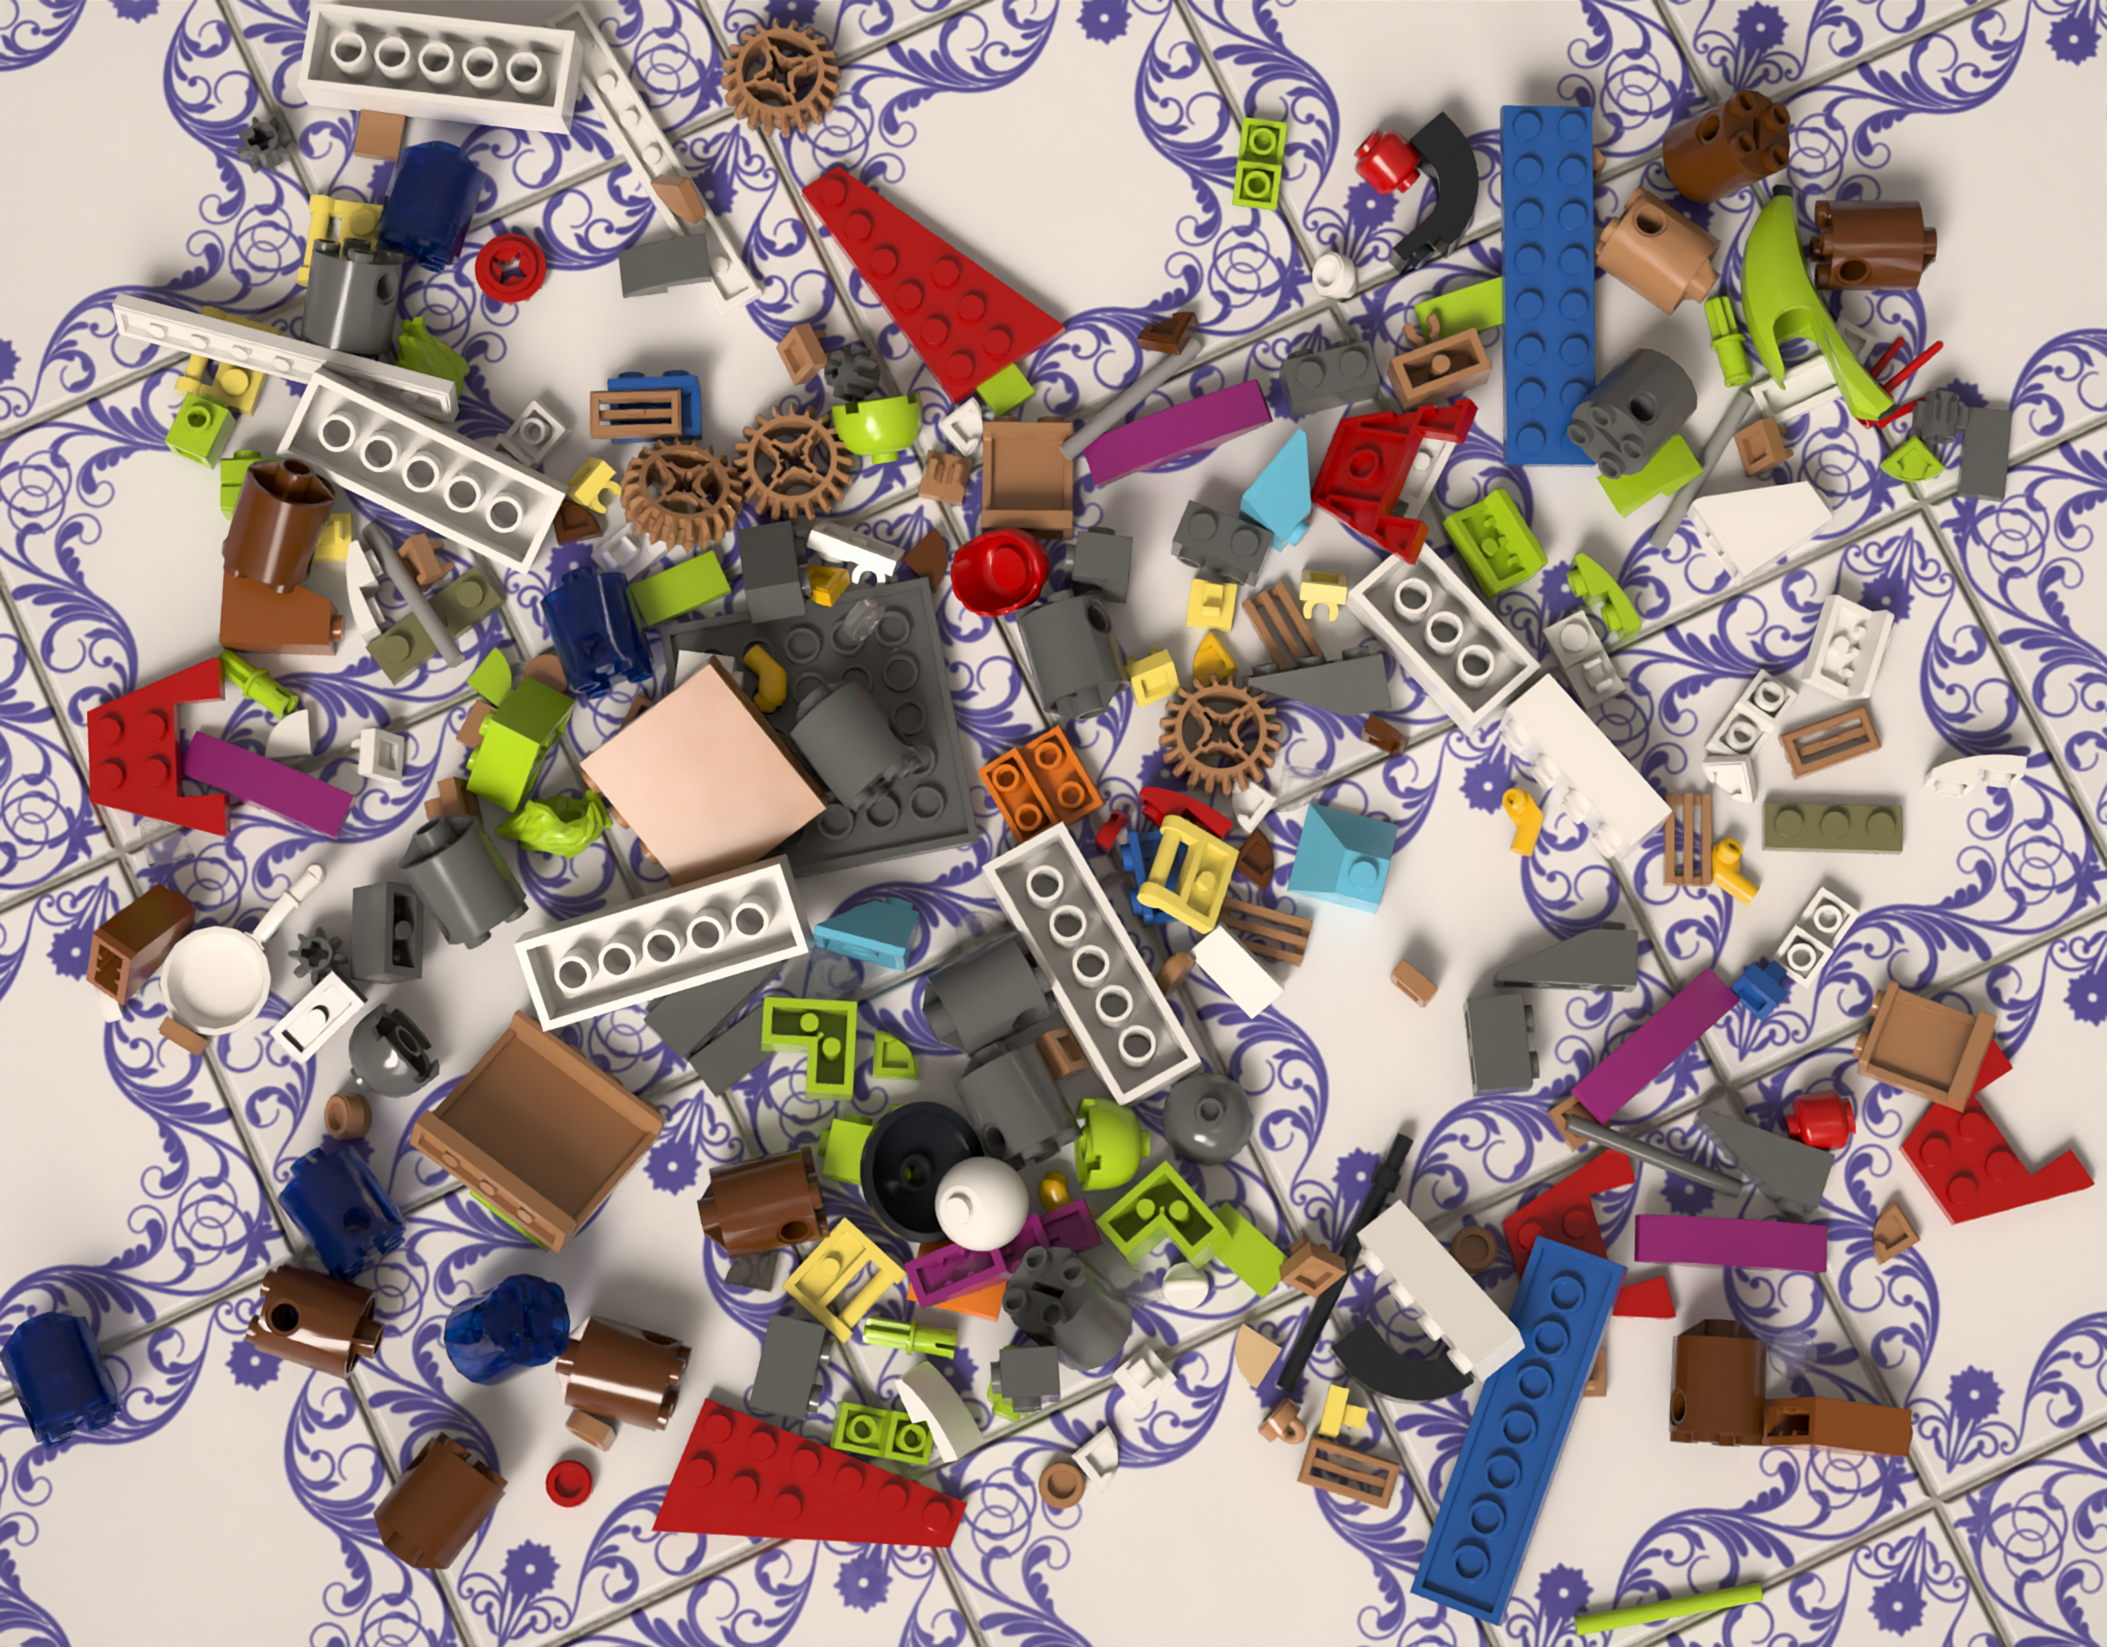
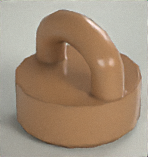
[324,1093,372,1140]
[1258,1397,1307,1445]

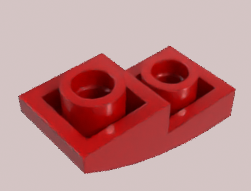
[1138,786,1234,842]

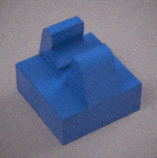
[1729,959,1788,1021]

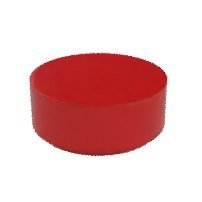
[545,1460,594,1508]

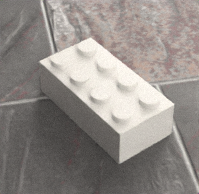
[1346,542,1541,737]
[1498,673,1673,863]

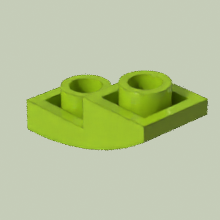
[1232,117,1288,211]
[1414,276,1502,345]
[1597,434,1705,518]
[1566,552,1642,643]
[829,1401,933,1466]

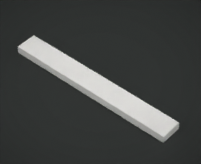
[543,0,762,318]
[112,293,459,423]

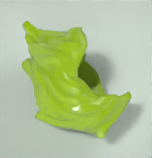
[396,316,470,424]
[494,788,613,860]

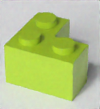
[466,676,576,814]
[761,997,857,1101]
[1095,1160,1233,1271]

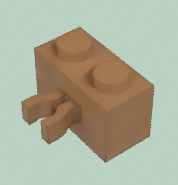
[1387,314,1492,413]

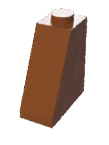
[219,559,345,656]
[86,883,196,1006]
[1762,1397,1913,1458]

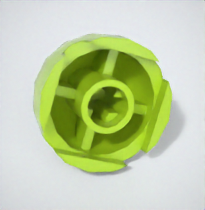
[832,392,923,464]
[1074,1097,1150,1191]

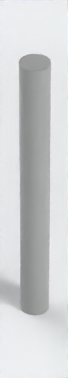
[1059,337,1202,461]
[1649,391,1754,551]
[361,523,465,668]

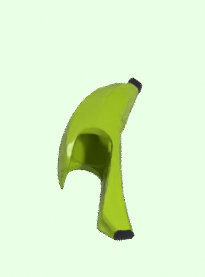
[1739,184,1900,421]

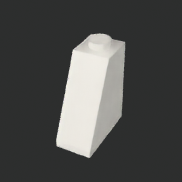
[1686,481,1834,587]

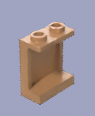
[981,416,1074,540]
[1852,979,1998,1113]

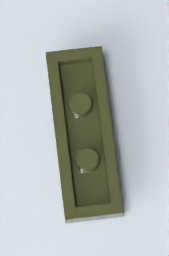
[365,566,504,686]
[1762,802,1903,855]

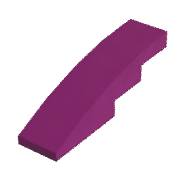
[1083,379,1273,487]
[181,731,357,840]
[1571,967,1740,1125]
[904,1198,1103,1309]
[1634,1214,1827,1274]

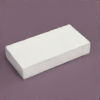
[1747,354,1842,426]

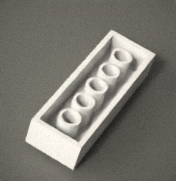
[297,2,584,135]
[276,366,569,575]
[982,821,1201,1108]
[514,854,815,1031]

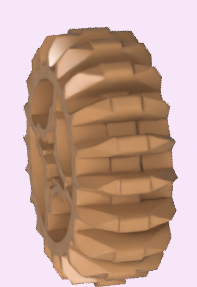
[721,17,842,139]
[732,403,855,526]
[620,436,743,554]
[1158,673,1282,797]

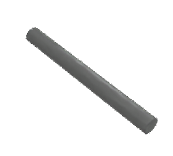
[1565,1113,1743,1198]

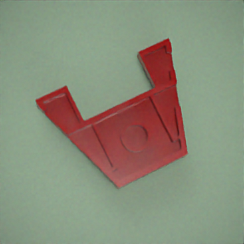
[1310,399,1478,565]
[87,657,231,837]
[1898,1038,2095,1226]
[1501,1148,1676,1320]

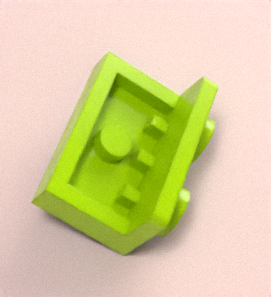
[1442,487,1548,599]

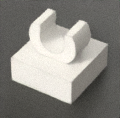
[349,728,404,783]
[1111,1344,1178,1411]

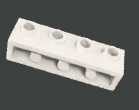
[1357,1199,1525,1383]

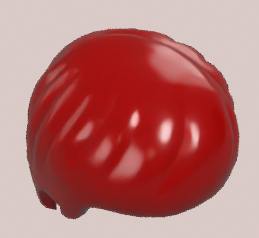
[950,527,1050,617]

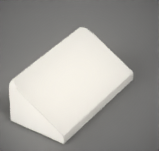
[1188,921,1285,1019]

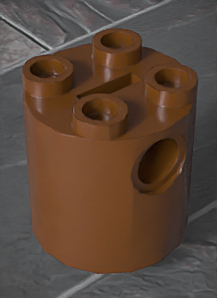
[1662,89,1790,205]
[1809,200,1937,290]
[221,458,335,594]
[697,1146,831,1260]
[245,1261,385,1380]
[555,1314,692,1432]
[1669,1319,1768,1447]
[373,1431,508,1569]

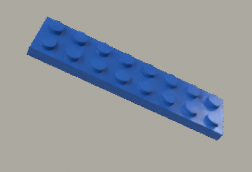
[1500,105,1596,467]
[1410,1235,1628,1627]

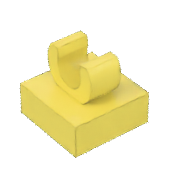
[565,456,622,514]
[312,513,354,563]
[1300,569,1347,621]
[1186,578,1237,633]
[1125,646,1180,708]
[1317,1385,1368,1438]

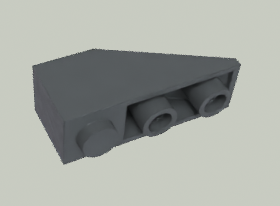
[1242,646,1392,716]

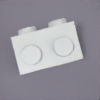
[1800,594,1895,700]

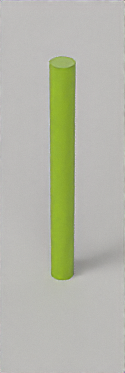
[1573,1582,1763,1636]

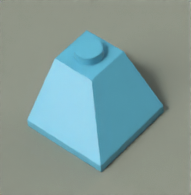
[1238,428,1311,553]
[1287,803,1398,914]
[813,897,920,972]

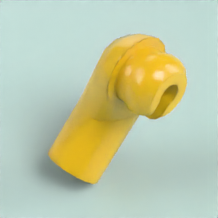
[743,644,787,713]
[1502,787,1544,857]
[1038,1171,1096,1220]

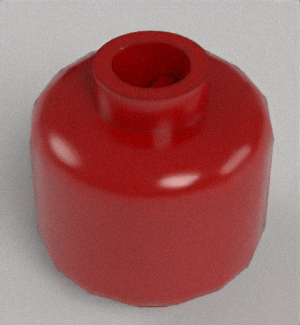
[1354,128,1421,195]
[1784,1089,1856,1152]

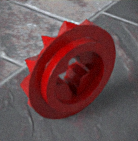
[475,234,547,306]

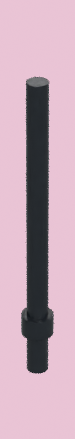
[1276,1133,1414,1393]

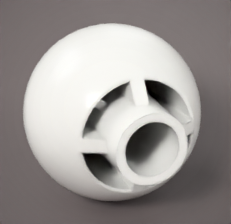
[935,1157,1029,1251]

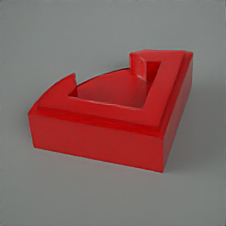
[1095,808,1132,856]

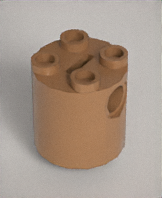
[1594,185,1722,316]

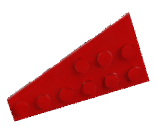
[801,166,1065,405]
[651,1398,967,1548]

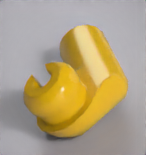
[1711,838,1760,907]

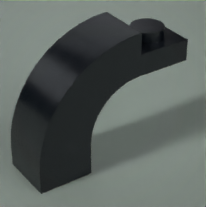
[1389,111,1479,275]
[1328,1320,1474,1404]

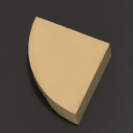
[1235,1323,1282,1389]

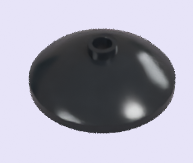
[860,1102,985,1243]

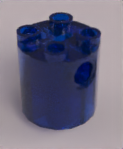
[373,141,485,273]
[540,566,655,700]
[277,1145,408,1281]
[443,1273,571,1386]
[0,1311,124,1451]

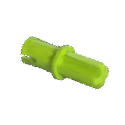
[1704,296,1753,387]
[219,649,299,720]
[863,1316,958,1359]

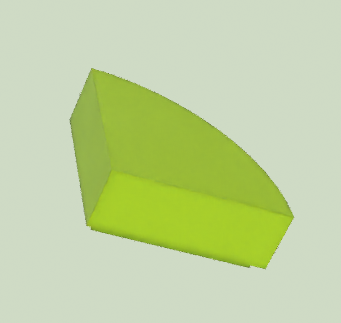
[1879,435,1945,482]
[466,647,513,708]
[873,1030,919,1081]

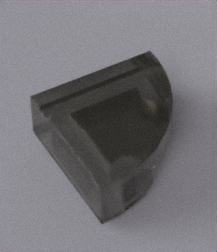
[724,1249,780,1293]

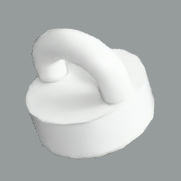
[1312,252,1357,299]
[94,986,141,1023]
[1162,1262,1209,1310]

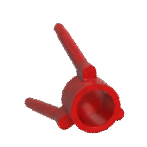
[1854,337,1944,430]

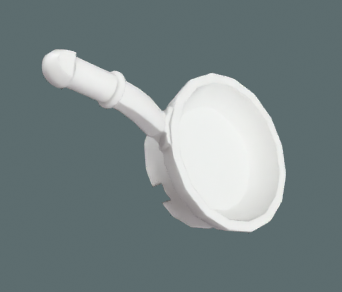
[160,863,327,1036]

